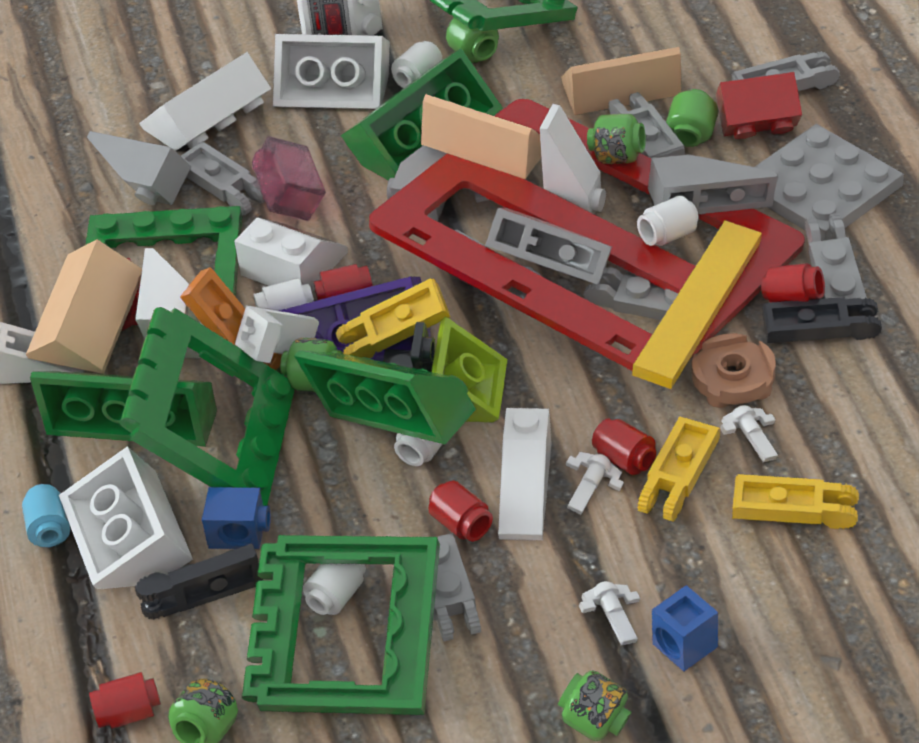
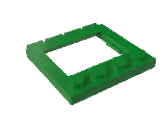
[430,0,578,31]
[85,206,243,326]
[120,307,295,506]
[242,535,440,715]

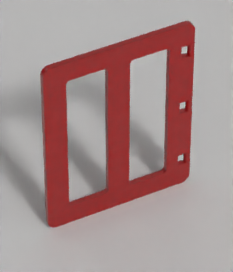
[369,99,805,371]

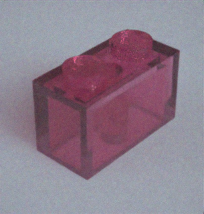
[252,136,326,221]

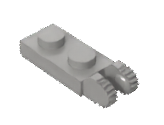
[732,51,841,91]
[608,92,685,159]
[181,141,270,216]
[805,213,867,299]
[584,267,678,320]
[433,533,481,642]

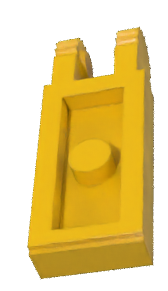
[336,278,451,359]
[637,416,720,522]
[732,474,859,529]

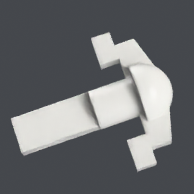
[720,405,778,462]
[566,452,624,515]
[579,581,640,645]

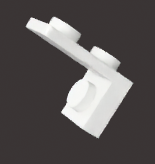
[235,305,319,363]

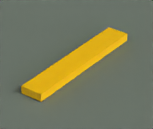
[632,221,762,389]

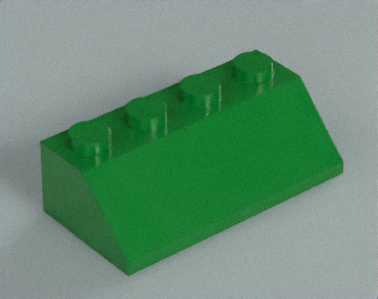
[340,48,503,181]
[294,350,476,444]
[30,371,217,447]

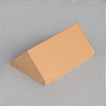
[561,47,681,115]
[421,94,542,179]
[26,239,142,374]

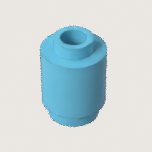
[22,484,70,547]

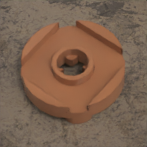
[692,333,776,408]

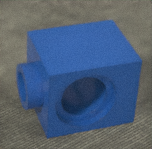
[202,487,271,549]
[652,585,718,672]

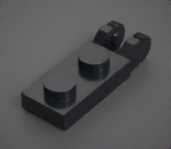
[762,297,883,343]
[135,543,263,620]

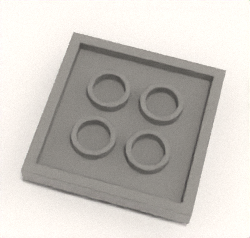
[755,124,904,241]

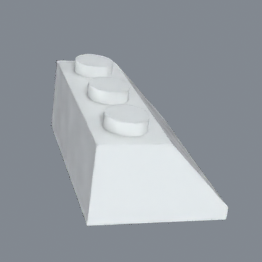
[273,34,390,109]
[139,52,271,151]
[59,446,193,589]

